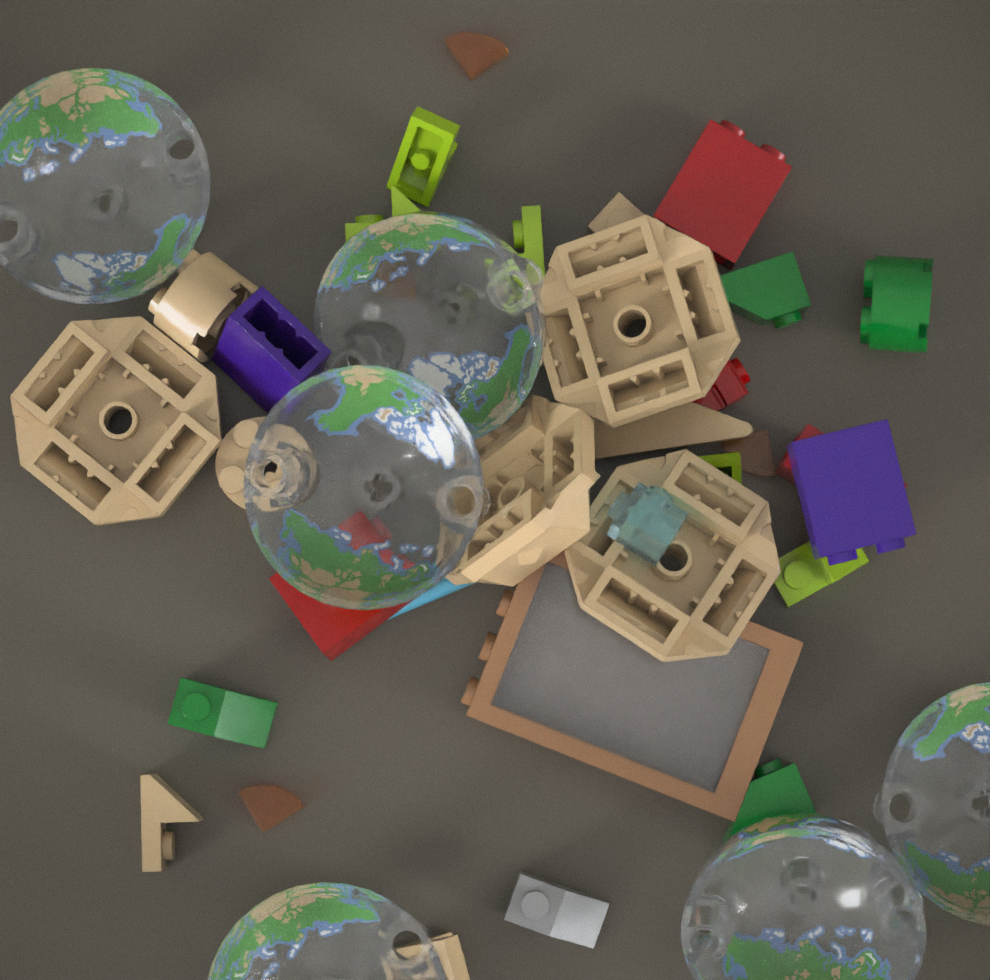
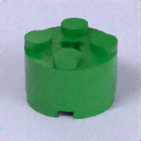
[860,255,933,353]

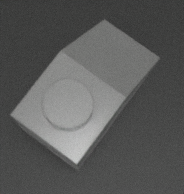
[504,870,610,949]

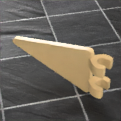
[594,402,754,460]

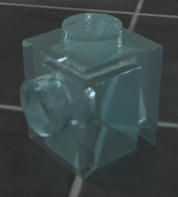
[607,482,689,567]

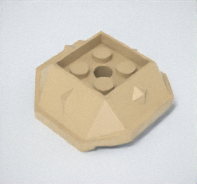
[529,214,741,428]
[10,316,222,526]
[441,394,601,587]
[564,449,781,662]

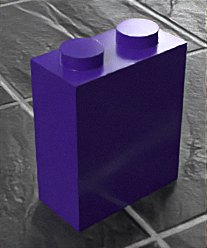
[211,286,332,421]
[786,419,917,566]

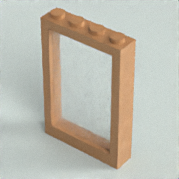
[461,550,804,822]

